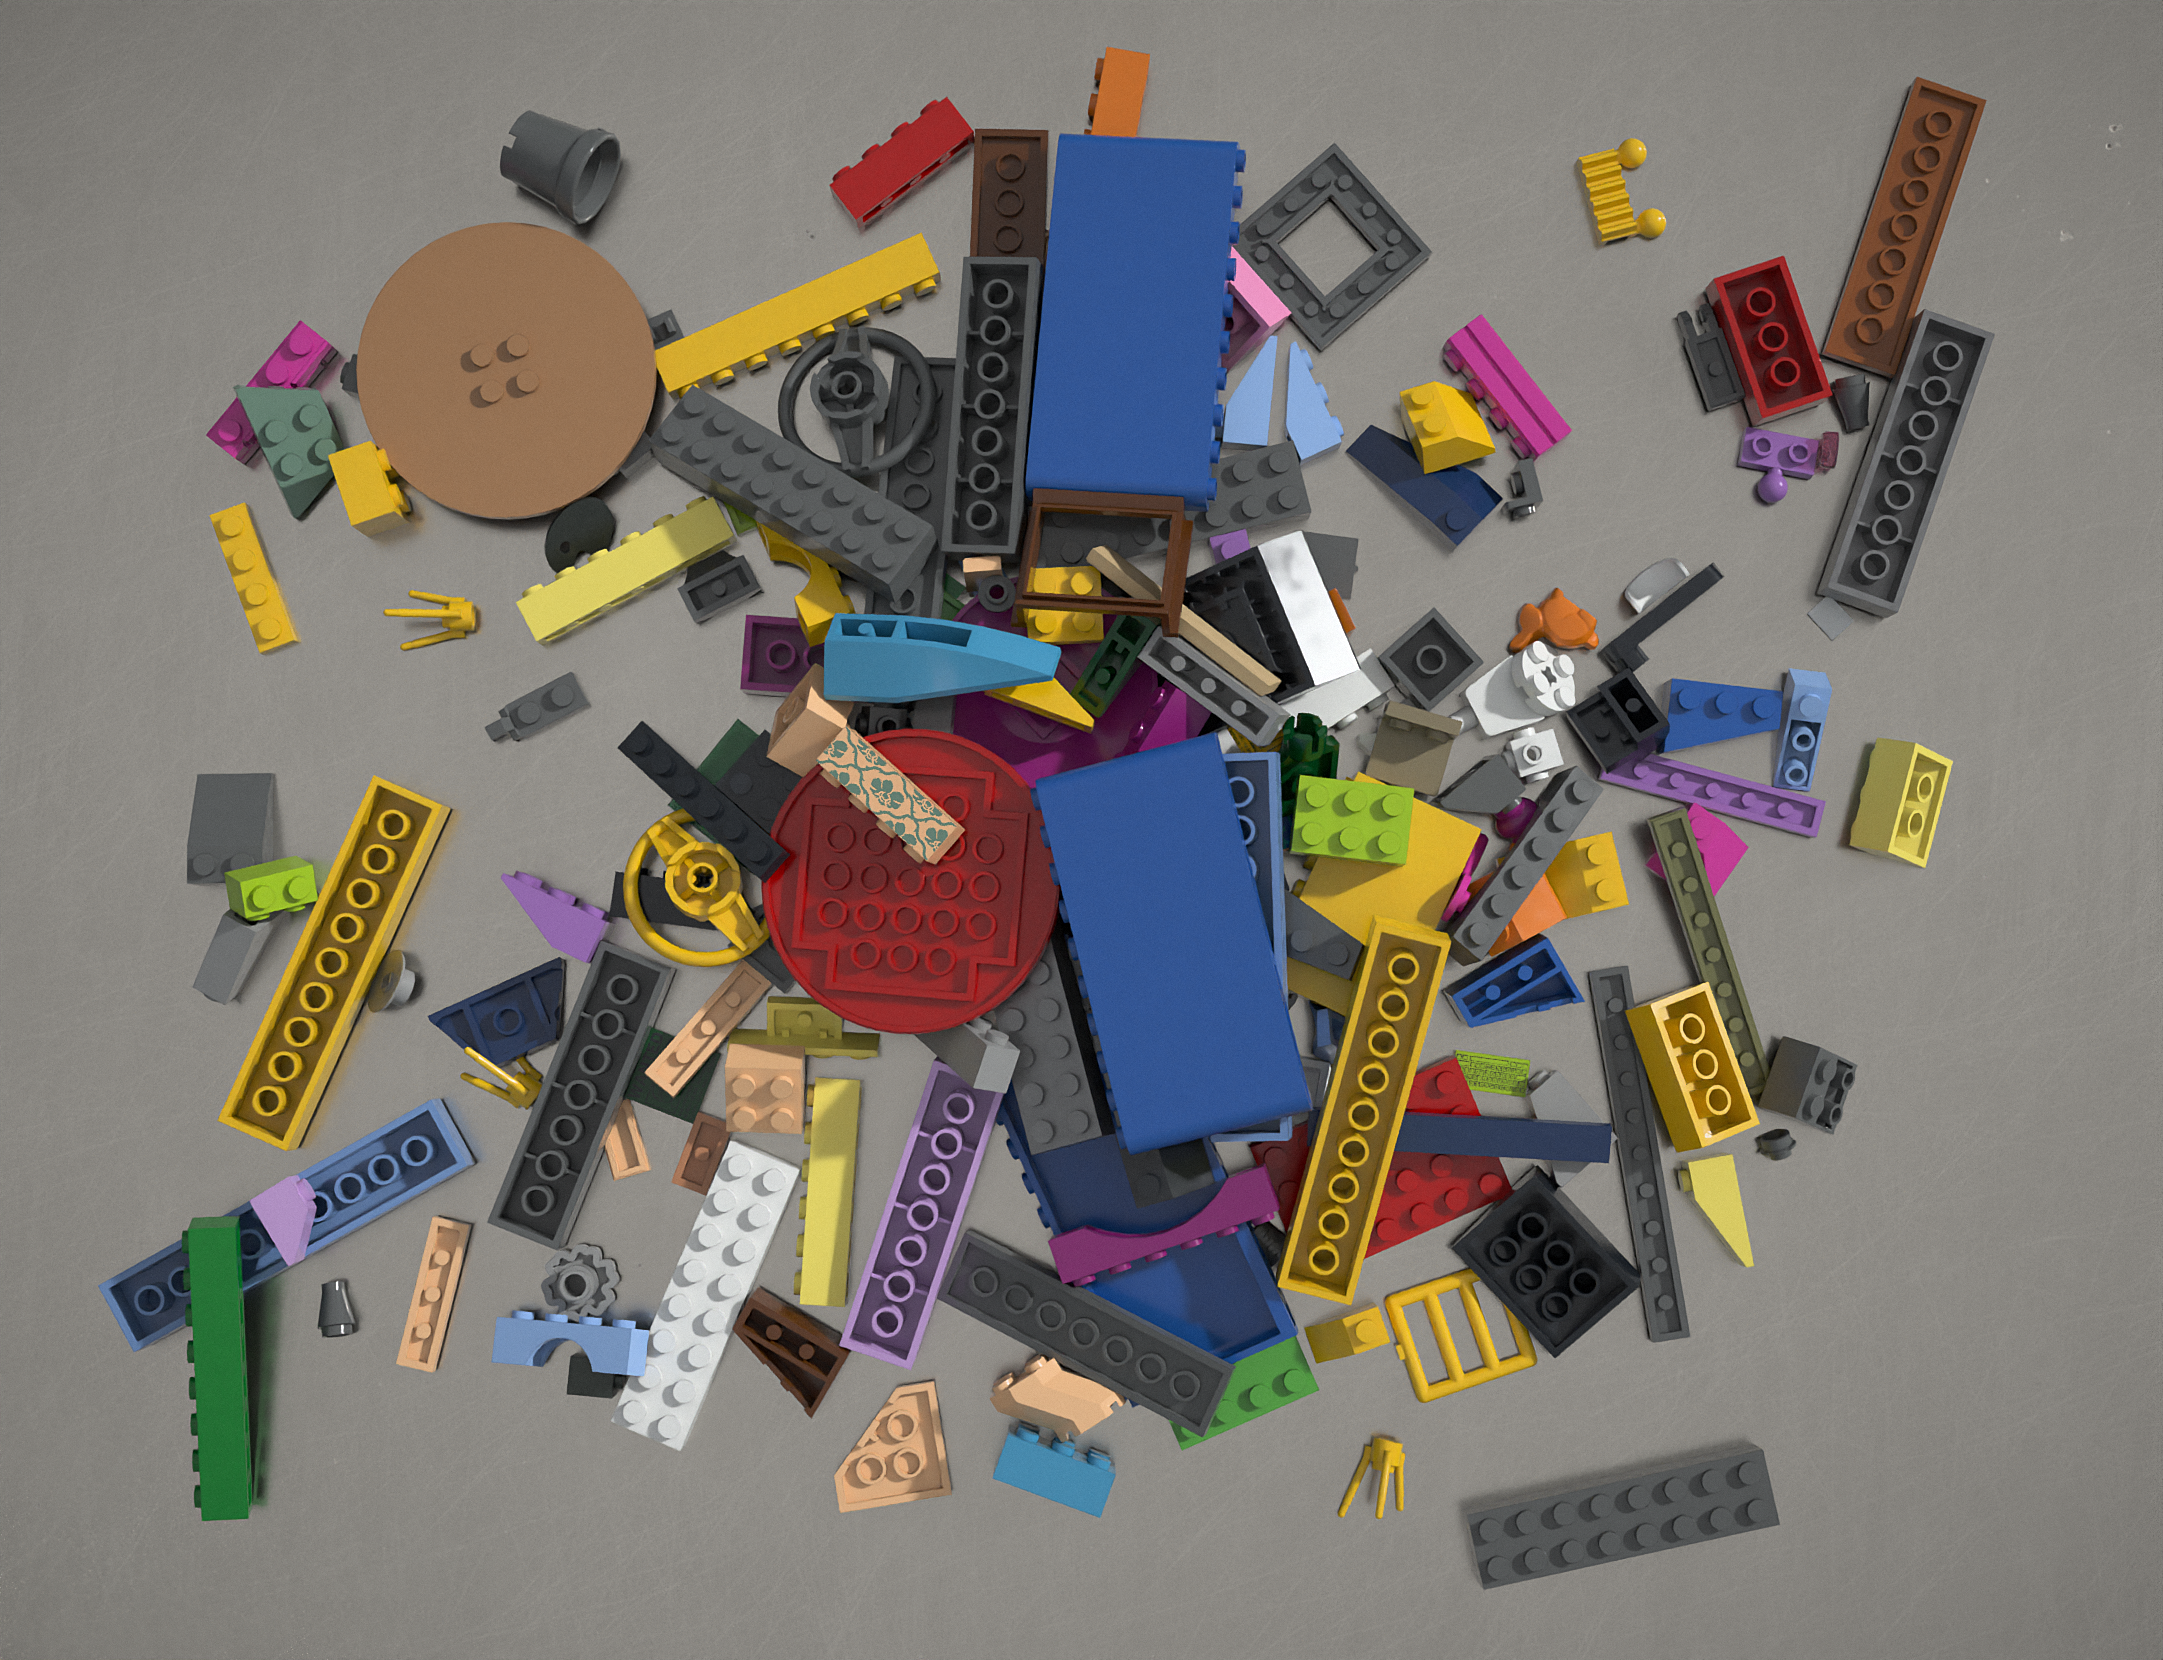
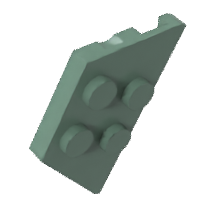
[233,385,345,518]

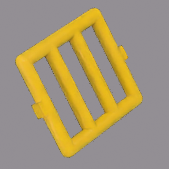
[1385,1268,1538,1403]

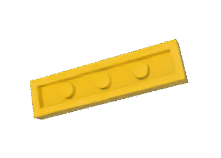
[209,503,298,655]

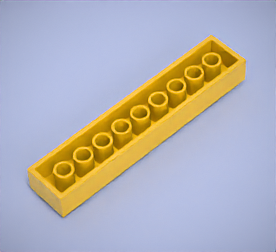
[217,775,451,1151]
[1276,915,1451,1305]

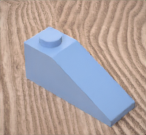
[1215,335,1278,451]

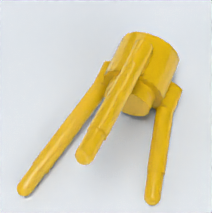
[383,590,475,651]
[460,1047,543,1110]
[1338,1438,1406,1519]

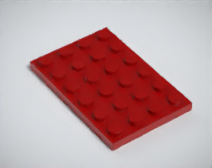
[1249,1055,1512,1259]

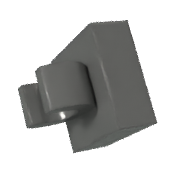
[647,309,684,350]

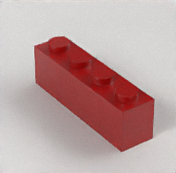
[829,97,975,229]

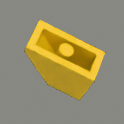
[1304,1302,1390,1364]

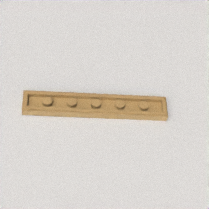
[1086,545,1281,696]

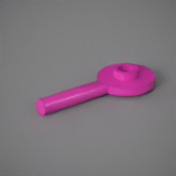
[1440,833,1489,923]

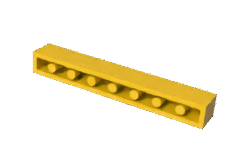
[655,232,941,400]

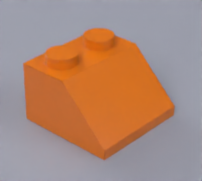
[1465,870,1567,957]

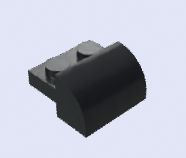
[1566,668,1670,774]

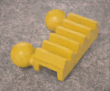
[1576,138,1666,246]

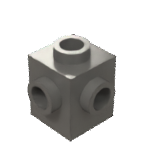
[855,702,911,737]

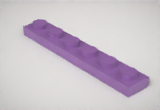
[1598,754,1826,838]

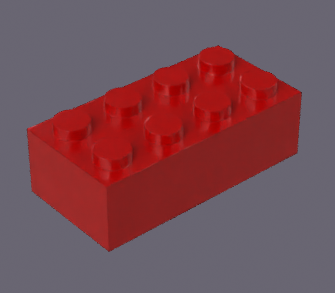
[1705,256,1833,427]

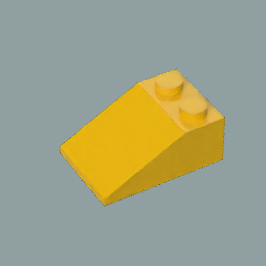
[1496,831,1629,920]

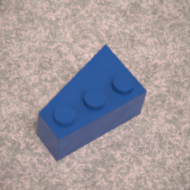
[1656,678,1784,756]
[1443,933,1585,1028]

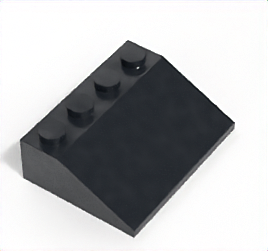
[1452,1165,1641,1358]

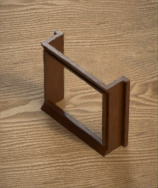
[1011,488,1194,638]

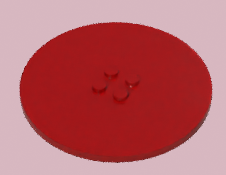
[761,729,1062,1034]

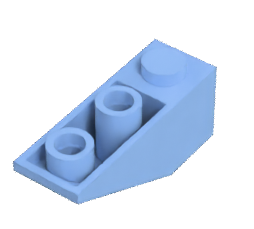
[1284,341,1344,466]
[1772,668,1832,791]

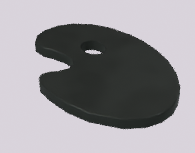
[544,497,613,573]

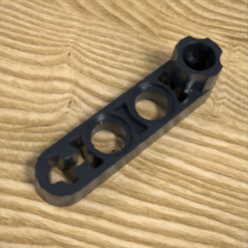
[1600,562,1725,674]

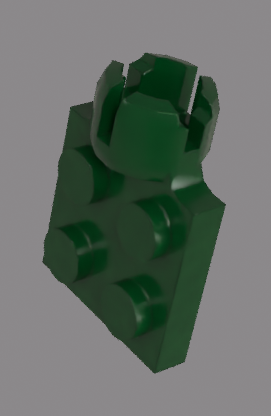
[1277,713,1340,817]

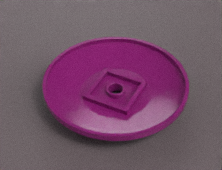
[952,576,1158,788]

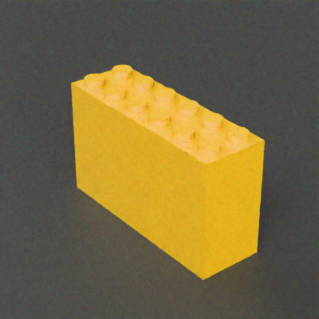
[1287,771,1482,1017]

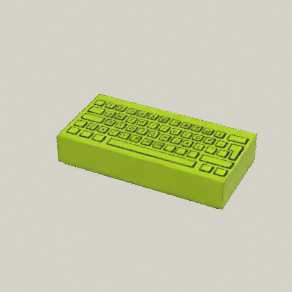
[1454,1050,1530,1097]

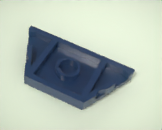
[428,957,565,1067]

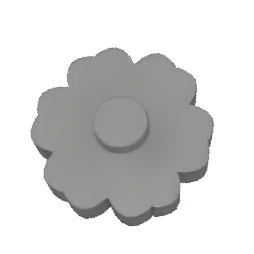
[541,1244,619,1322]

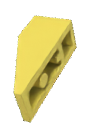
[1678,1153,1754,1267]

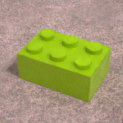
[1288,775,1414,867]

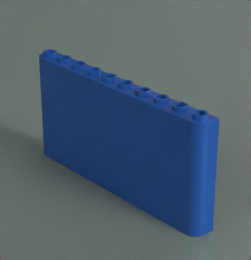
[1026,133,1246,512]
[1030,732,1314,1155]
[996,1057,1299,1408]

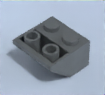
[1758,1036,1858,1135]

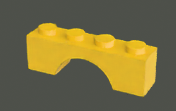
[756,521,855,647]

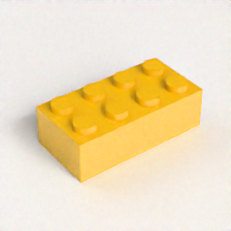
[1625,982,1760,1153]

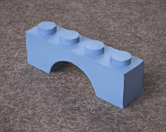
[491,1310,649,1376]

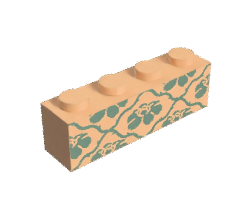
[815,726,965,864]

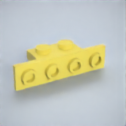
[727,996,880,1060]

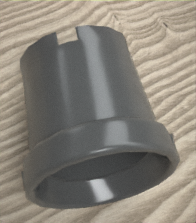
[500,110,621,224]

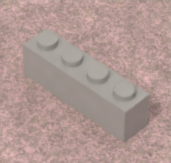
[1137,626,1291,746]
[913,1017,1020,1094]

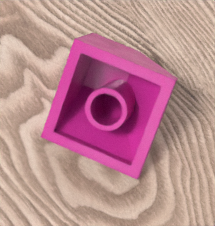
[1644,802,1749,896]

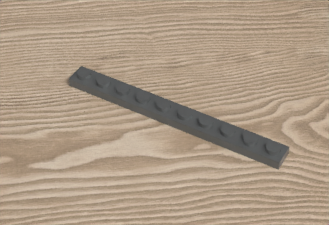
[1589,965,1690,1343]

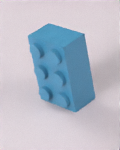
[992,1423,1116,1518]

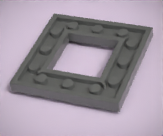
[1232,143,1432,351]

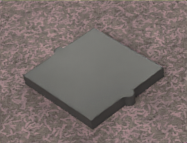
[1294,530,1359,600]

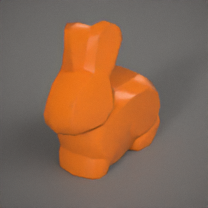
[1509,587,1599,653]

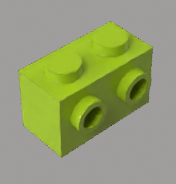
[224,856,318,921]

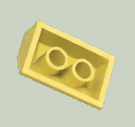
[1849,737,1953,868]

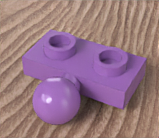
[1738,427,1819,503]

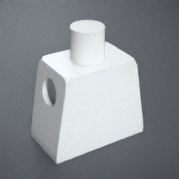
[1448,656,1545,740]

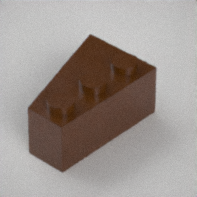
[732,1287,852,1419]

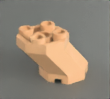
[989,1353,1126,1443]

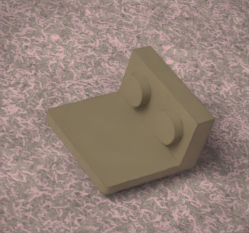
[1365,700,1462,797]

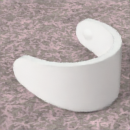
[1625,558,1690,614]

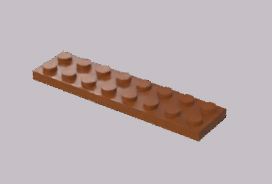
[1822,77,1987,378]

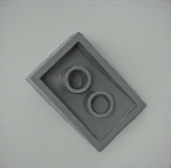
[187,773,273,886]

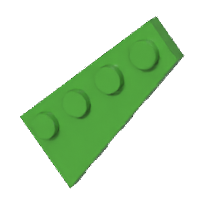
[1169,1336,1319,1451]

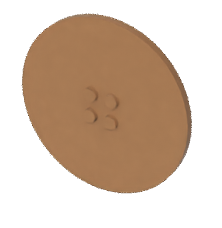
[356,222,657,520]

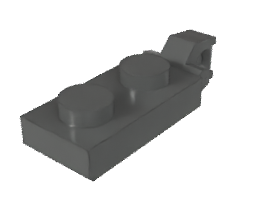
[484,671,590,742]

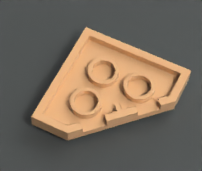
[834,1380,952,1513]

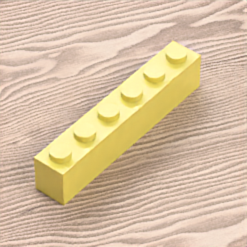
[516,496,738,646]
[794,1077,863,1307]

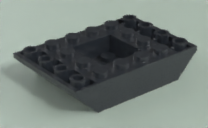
[1157,530,1361,737]

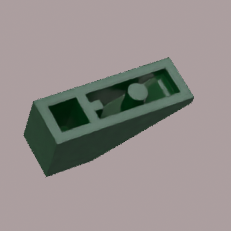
[1070,615,1162,718]

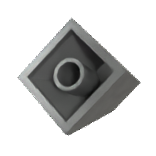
[1429,754,1526,814]

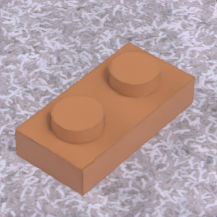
[671,1112,732,1196]

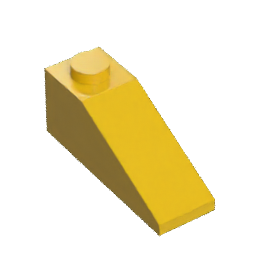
[984,677,1094,734]

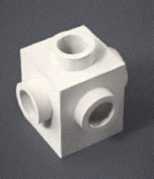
[1502,727,1564,783]

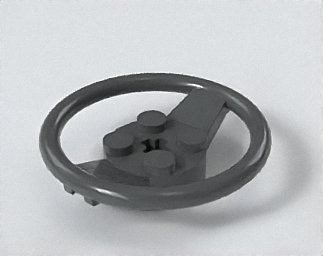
[778,326,936,478]

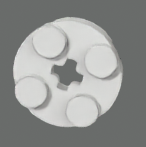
[1512,641,1576,717]

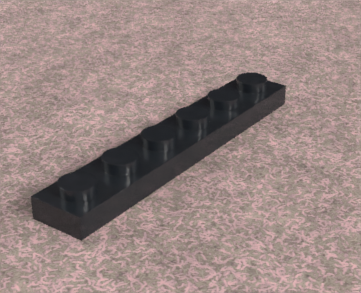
[618,721,790,883]

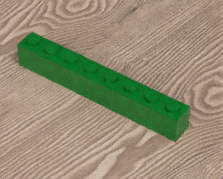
[182,1216,253,1521]

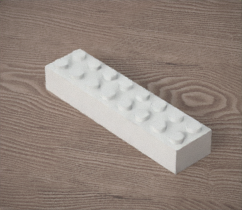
[610,1139,802,1451]

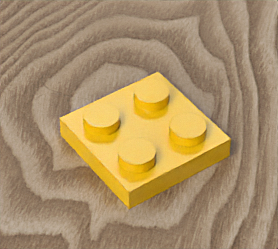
[1027,566,1104,645]

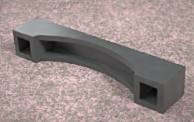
[1443,765,1604,966]

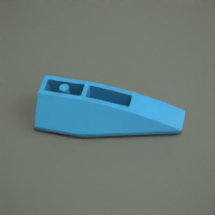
[823,613,1061,703]

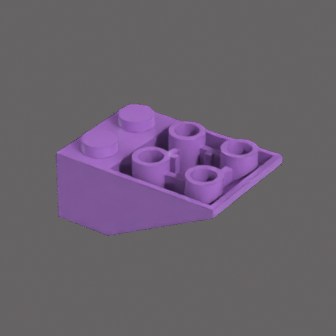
[501,870,616,963]

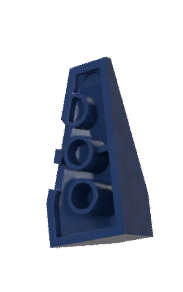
[1345,425,1504,553]

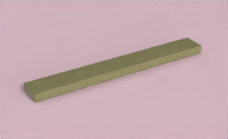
[1647,807,1770,1097]

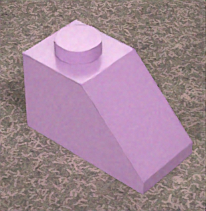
[249,1175,317,1266]

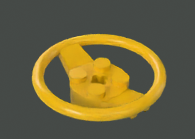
[623,808,770,967]

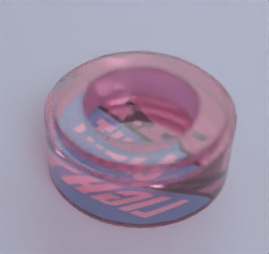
[1818,431,1839,469]

